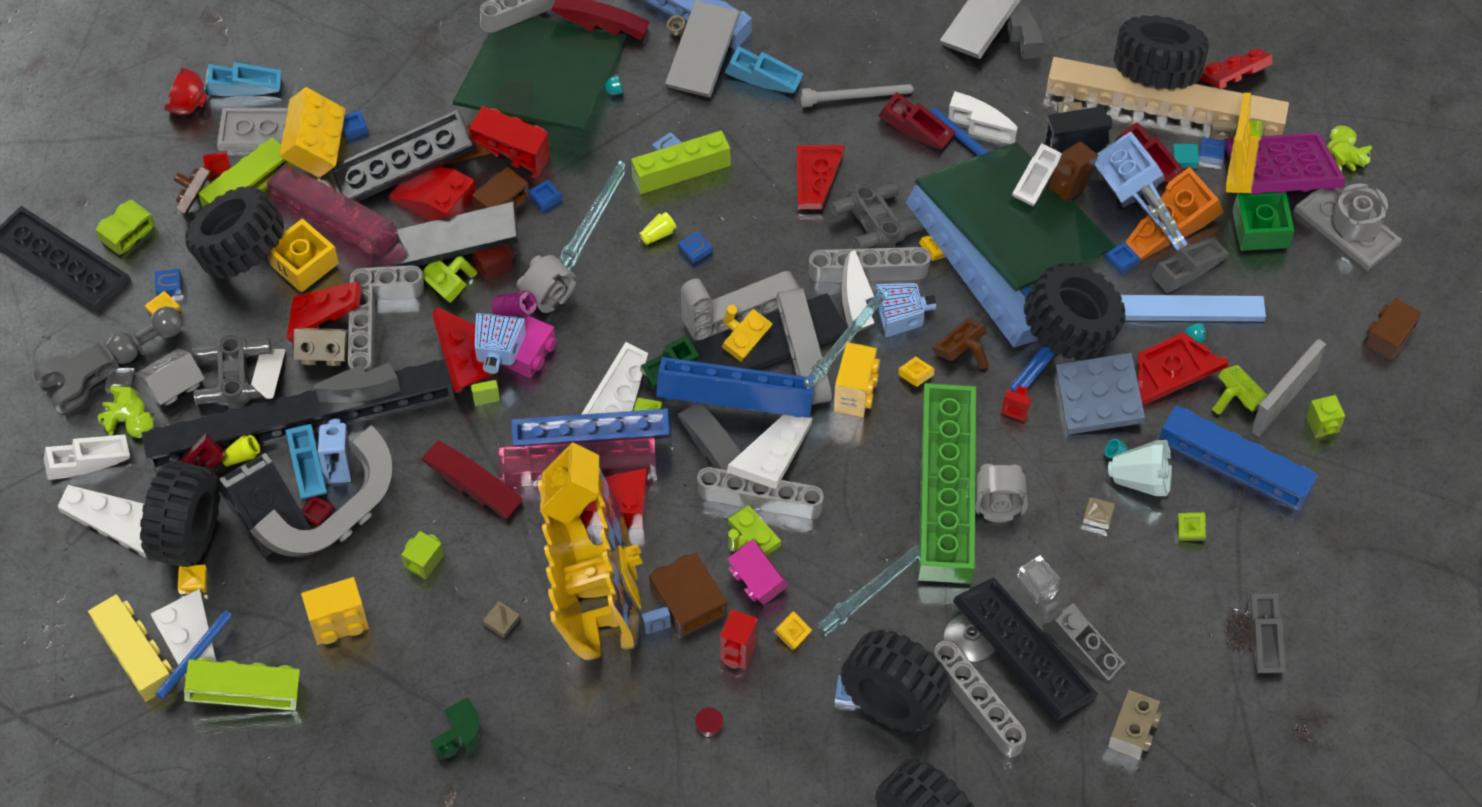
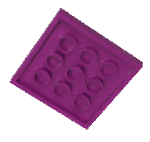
[1225,133,1345,195]

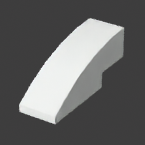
[948,91,1018,145]
[1012,143,1062,207]
[842,251,874,335]
[44,435,130,480]

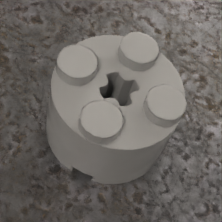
[1332,183,1388,242]
[516,255,576,313]
[975,464,1028,522]

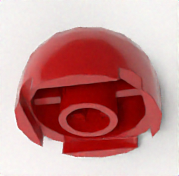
[164,67,208,115]

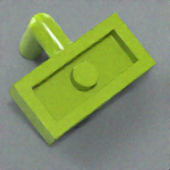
[422,256,477,303]
[1213,365,1267,414]
[728,505,781,555]

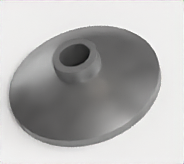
[944,614,995,663]

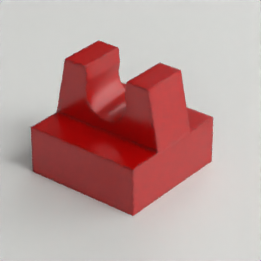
[203,151,231,181]
[1001,386,1032,422]

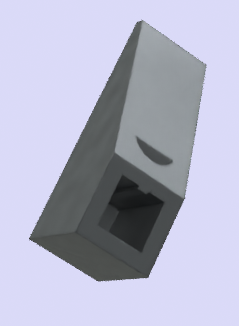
[1041,603,1125,681]

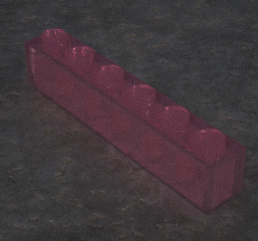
[266,164,399,258]
[498,438,657,489]

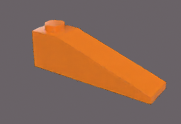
[1126,167,1224,261]

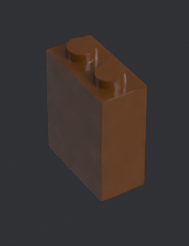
[649,552,727,637]

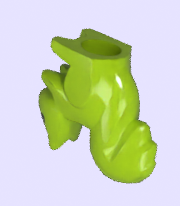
[1327,125,1372,172]
[98,386,154,438]

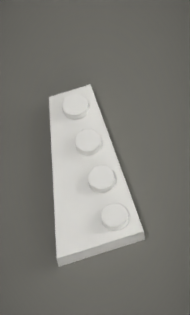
[581,342,648,447]
[727,415,813,489]
[58,485,147,558]
[151,589,217,678]

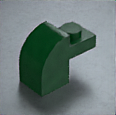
[640,335,699,390]
[430,697,482,761]

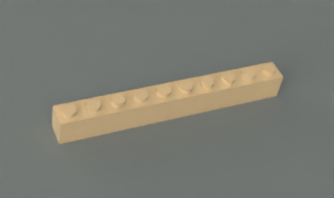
[1046,57,1289,136]

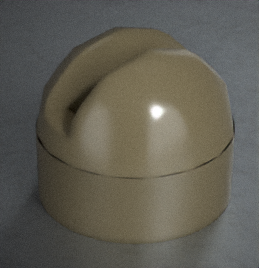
[667,15,686,36]

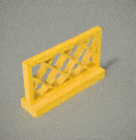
[1226,93,1259,193]

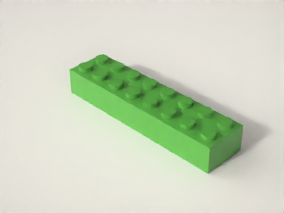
[918,383,976,584]

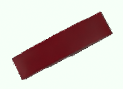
[551,0,650,40]
[421,440,523,520]

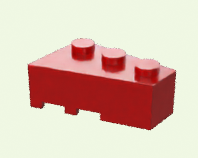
[469,106,550,180]
[580,468,647,529]

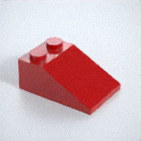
[389,167,476,221]

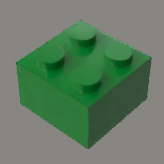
[1232,192,1294,251]

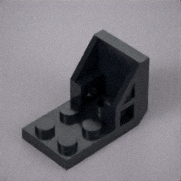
[218,453,312,557]

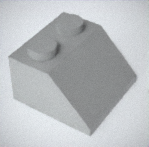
[134,348,205,405]

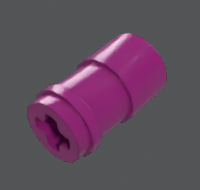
[491,291,537,317]

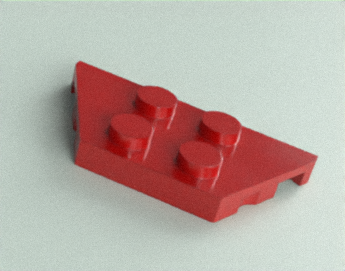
[432,308,496,393]
[1138,332,1229,406]

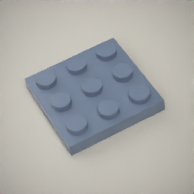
[1056,353,1145,435]

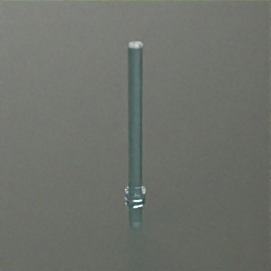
[560,161,626,267]
[803,287,889,389]
[817,542,919,632]

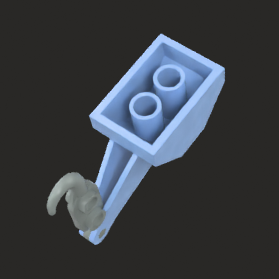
[1094,131,1188,252]

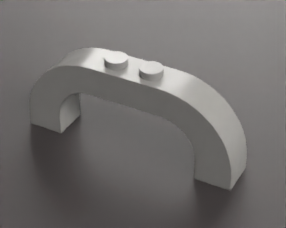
[250,425,392,557]

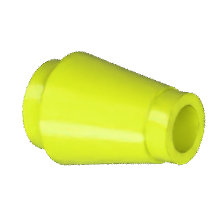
[639,212,677,245]
[221,435,260,467]

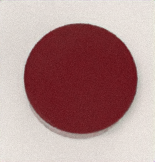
[695,708,723,737]

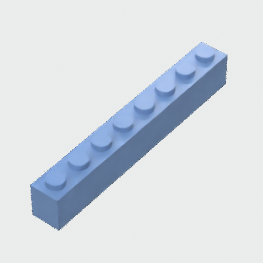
[906,181,1038,348]

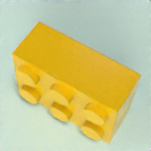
[279,87,345,178]

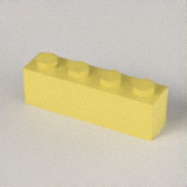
[88,594,173,702]

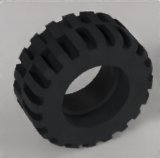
[1114,15,1209,89]
[185,186,284,278]
[1024,263,1126,360]
[140,461,220,567]
[841,630,951,732]
[875,759,975,807]

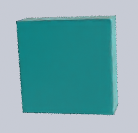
[1172,144,1199,168]

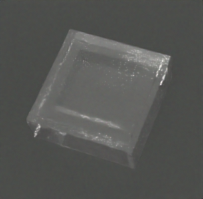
[105,368,136,393]

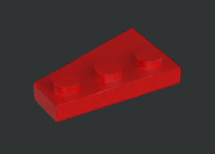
[1200,49,1273,90]
[796,145,845,210]
[286,281,362,343]

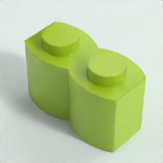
[96,199,155,255]

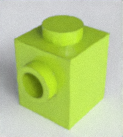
[1306,395,1345,438]
[401,531,444,579]

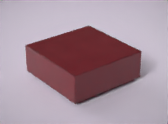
[301,496,335,528]

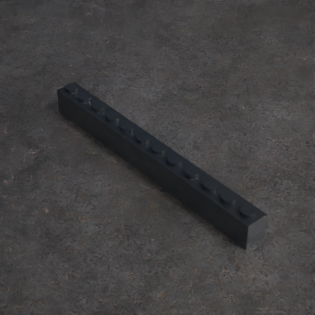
[141,359,454,471]

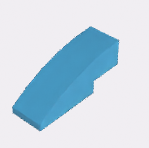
[724,46,804,93]
[204,62,281,97]
[286,424,327,500]

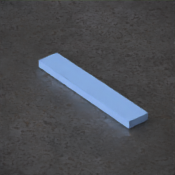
[1121,295,1266,322]

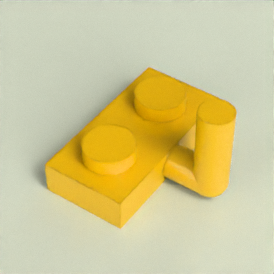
[722,305,773,362]

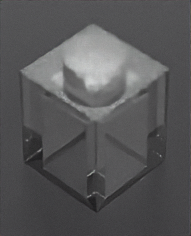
[1017,555,1060,604]

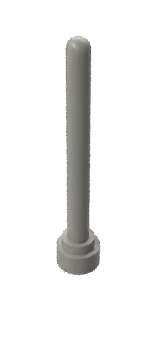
[800,84,914,108]

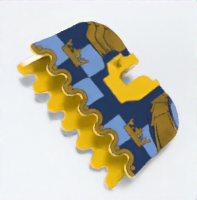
[538,467,643,661]

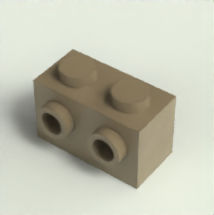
[294,328,349,366]
[1108,690,1162,759]

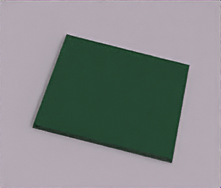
[453,16,626,132]
[915,142,1117,291]

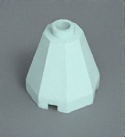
[1108,440,1172,496]

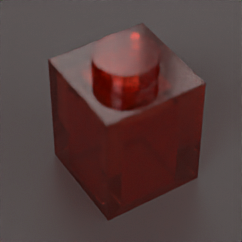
[473,245,514,282]

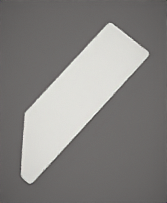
[251,349,286,399]

